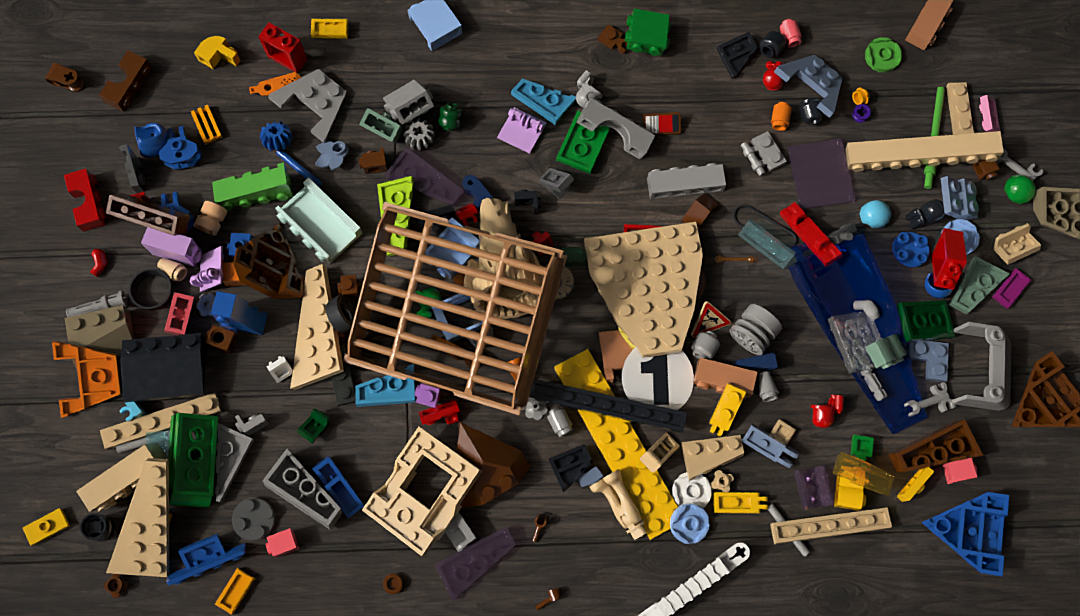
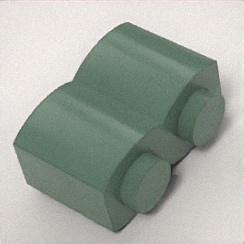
[865,334,907,370]

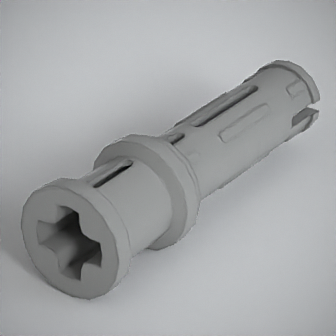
[66,290,128,317]

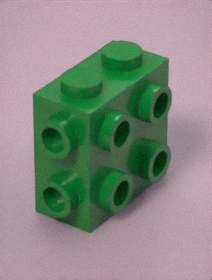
[625,8,671,56]

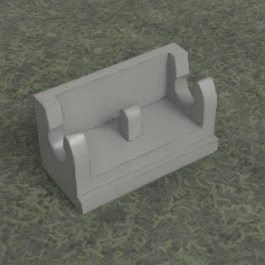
[445,512,477,552]

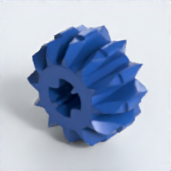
[260,121,293,152]

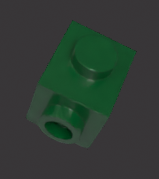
[297,408,330,444]

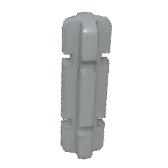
[859,364,887,401]

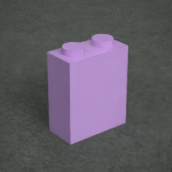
[141,227,202,267]

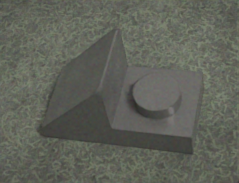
[538,168,574,199]

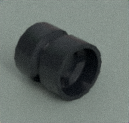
[80,513,115,542]

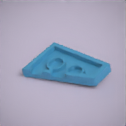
[511,79,576,125]
[356,364,416,407]

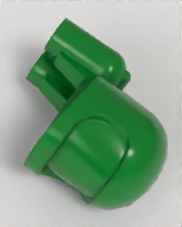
[415,287,442,324]

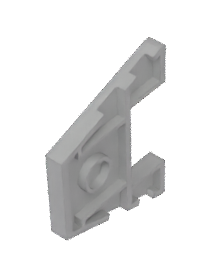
[268,69,347,143]

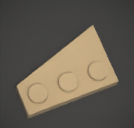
[682,435,744,481]

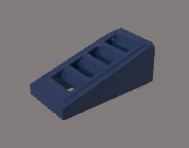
[734,353,778,370]

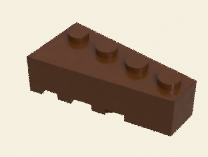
[888,419,983,472]

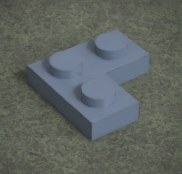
[907,341,949,382]

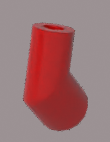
[90,249,108,278]

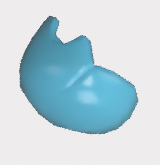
[860,200,891,228]

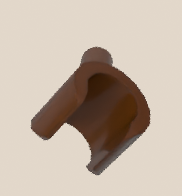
[532,513,549,542]
[535,588,561,611]

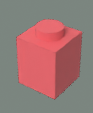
[942,458,977,484]
[266,528,300,558]

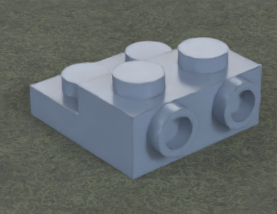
[941,176,979,220]

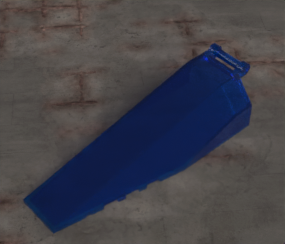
[788,232,927,434]

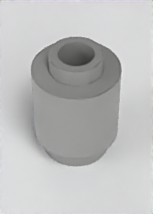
[547,407,573,437]

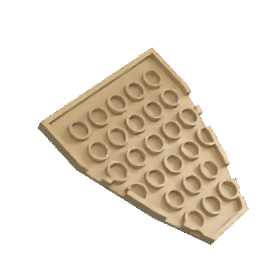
[584,222,703,358]

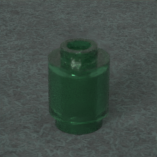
[560,247,586,266]

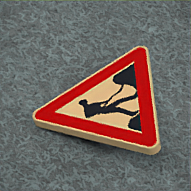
[691,301,731,338]

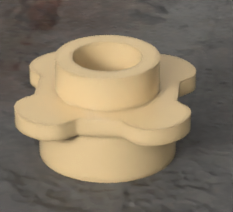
[711,470,734,492]

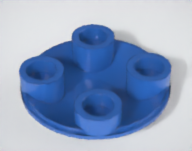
[892,232,930,267]

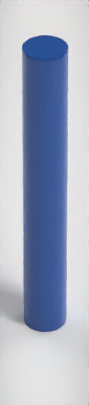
[276,149,322,187]

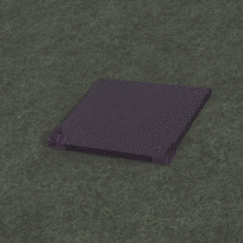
[788,139,855,209]

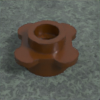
[103,574,129,598]

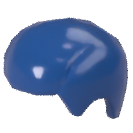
[924,273,953,299]

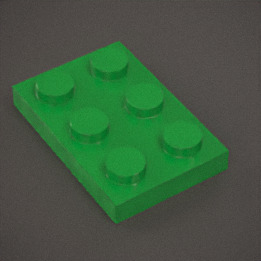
[556,111,611,174]

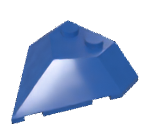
[921,492,1009,577]

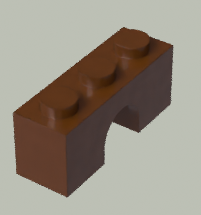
[99,50,152,112]

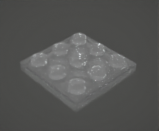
[828,312,882,374]

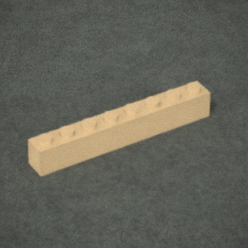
[845,131,1003,172]

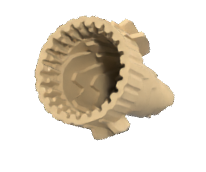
[464,198,543,319]

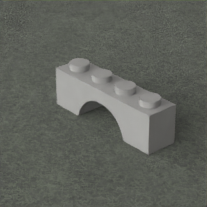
[577,98,655,159]

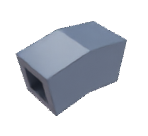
[578,467,603,488]

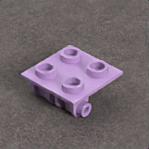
[497,107,546,154]
[190,246,224,292]

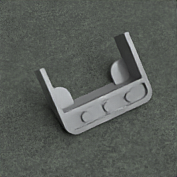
[952,322,1011,411]

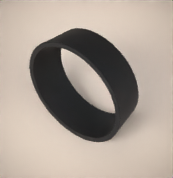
[129,268,173,310]

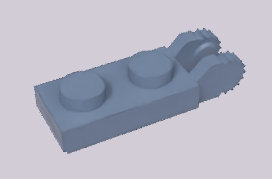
[742,423,800,468]

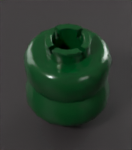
[438,103,463,131]

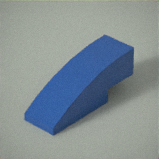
[312,455,364,518]

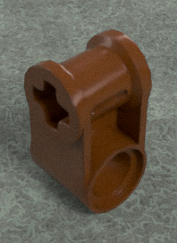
[45,63,85,92]

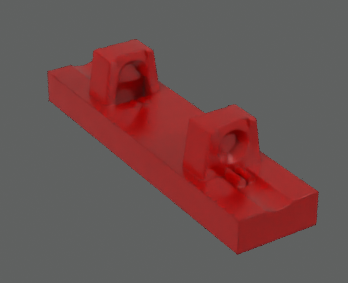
[780,202,842,267]

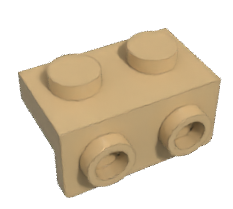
[994,223,1041,265]

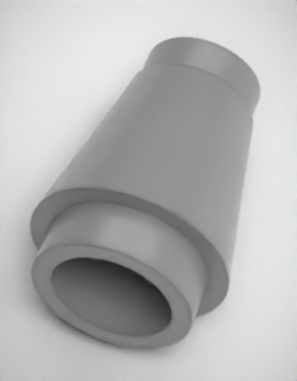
[759,372,779,402]

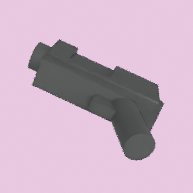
[827,223,857,244]

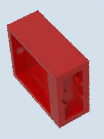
[258,22,307,74]
[931,228,967,290]

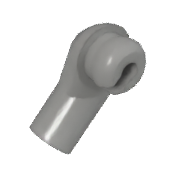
[853,300,880,320]

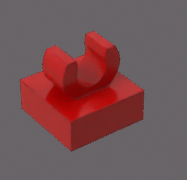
[455,203,478,226]
[531,231,554,257]

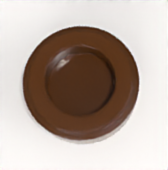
[383,573,404,594]

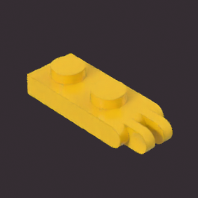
[709,383,746,437]
[714,492,768,514]

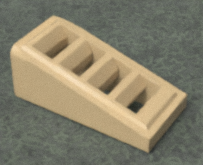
[640,432,680,473]

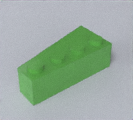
[212,162,294,210]

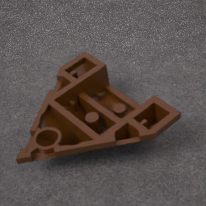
[233,223,305,299]
[1011,351,1080,427]
[456,421,530,508]

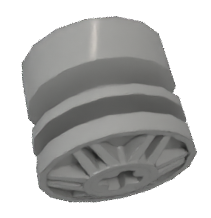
[729,304,782,355]

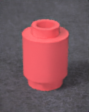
[779,19,802,47]

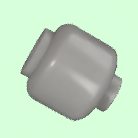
[691,331,720,359]

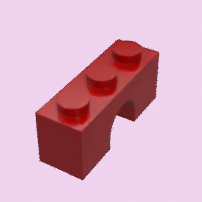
[64,168,106,232]

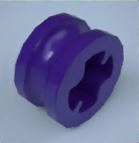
[852,104,871,123]

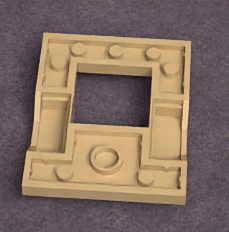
[362,426,482,557]

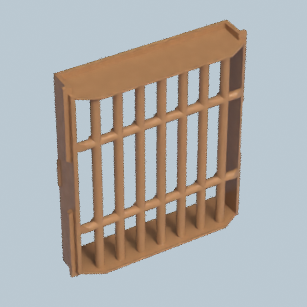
[343,202,567,415]

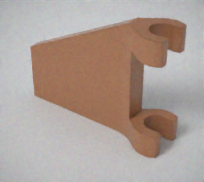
[599,330,645,383]

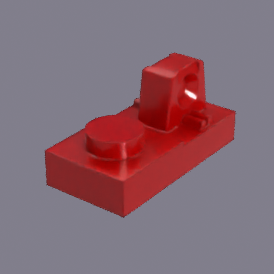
[419,399,459,425]

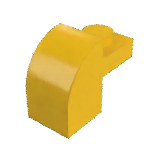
[194,36,240,69]

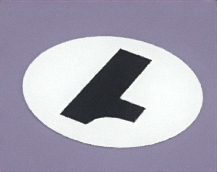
[622,348,694,410]

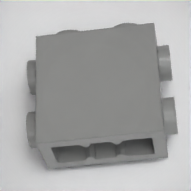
[383,80,434,125]

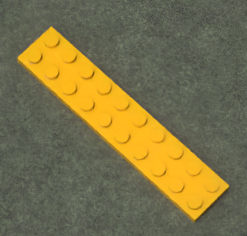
[554,349,678,540]

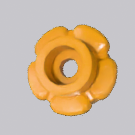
[852,87,869,105]

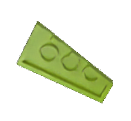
[377,176,415,257]

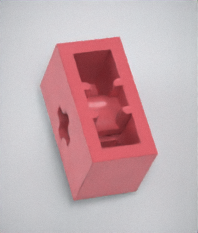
[164,292,194,335]

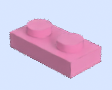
[979,95,1000,132]

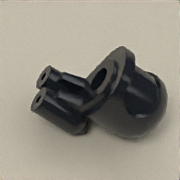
[905,199,945,229]

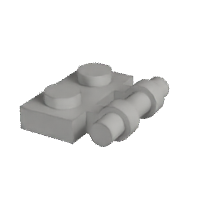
[741,131,787,176]

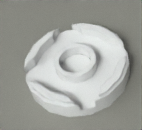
[672,472,712,508]

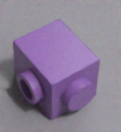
[415,382,443,408]

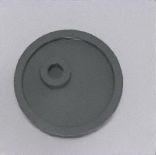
[232,497,275,540]

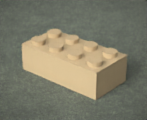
[76,443,168,512]

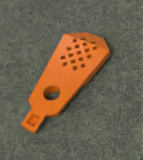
[249,72,302,96]

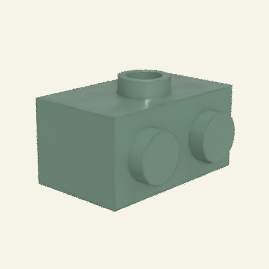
[359,108,404,143]

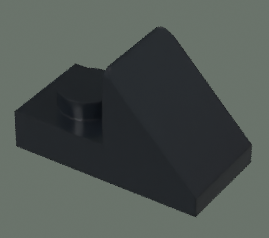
[417,204,455,235]

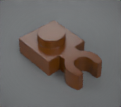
[597,24,627,54]

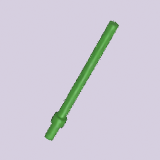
[924,87,945,189]

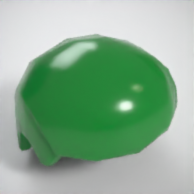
[1004,174,1036,205]

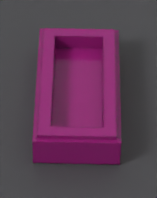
[992,268,1031,309]

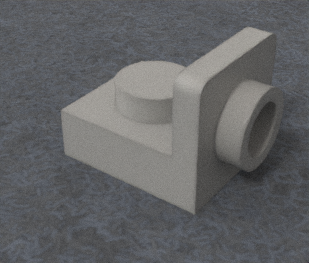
[235,414,269,436]

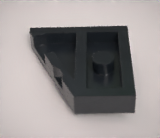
[716,32,757,79]
[548,444,593,492]

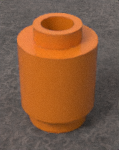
[771,102,792,131]

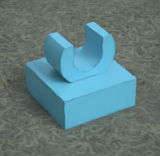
[120,402,147,422]

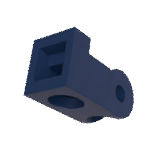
[462,175,493,214]

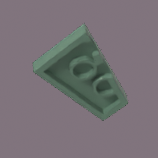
[950,256,1009,314]

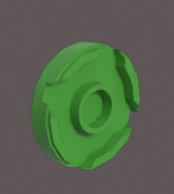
[865,37,902,73]

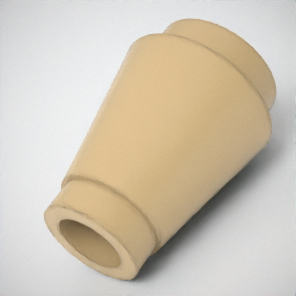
[157,258,187,281]

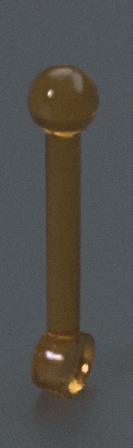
[715,255,755,263]

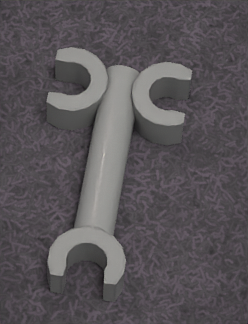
[997,148,1043,181]
[904,382,956,416]

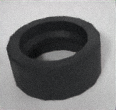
[325,295,357,334]

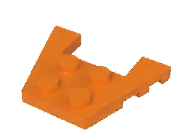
[52,341,121,418]

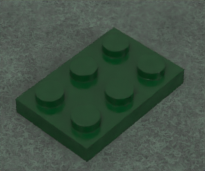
[896,300,955,342]

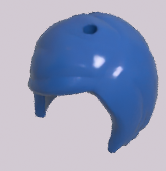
[134,123,169,158]

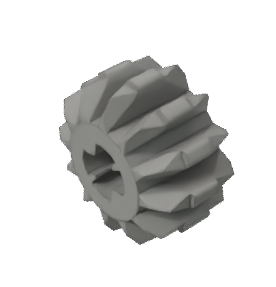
[403,118,435,151]

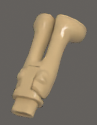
[590,469,647,540]

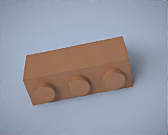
[905,0,953,50]
[693,358,757,399]

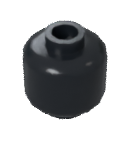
[759,31,787,58]
[799,97,825,126]

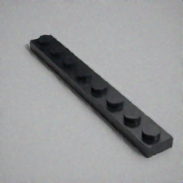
[529,379,687,433]

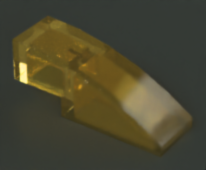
[832,452,894,496]

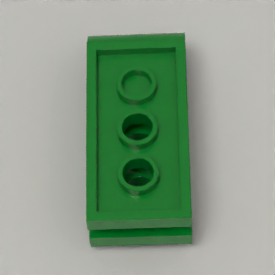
[168,413,218,507]

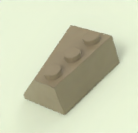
[1033,187,1080,239]
[65,305,135,370]

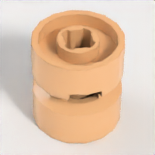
[194,201,228,236]

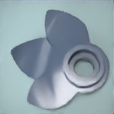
[315,141,349,170]

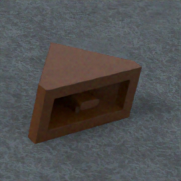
[681,193,719,229]

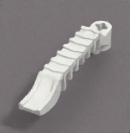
[638,542,750,616]

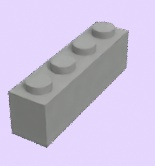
[647,163,726,200]

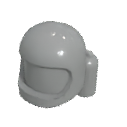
[576,70,603,108]

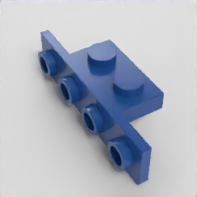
[166,533,247,585]

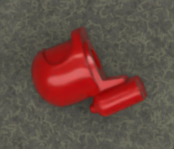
[763,61,784,90]
[811,395,844,428]

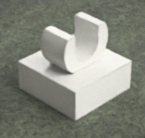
[267,356,293,383]

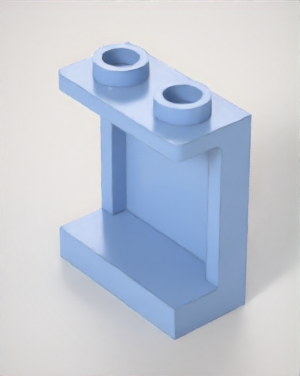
[408,0,462,51]
[425,218,480,279]

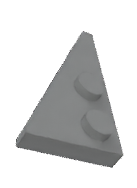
[215,423,254,503]

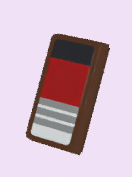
[642,112,681,136]

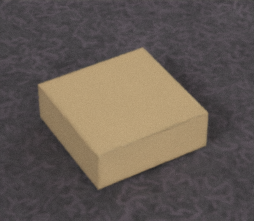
[770,419,796,444]

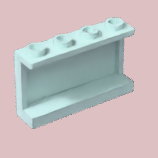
[275,178,363,264]

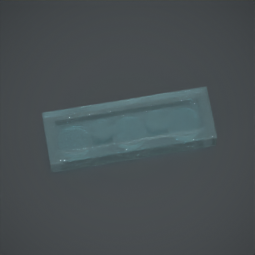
[738,219,796,269]

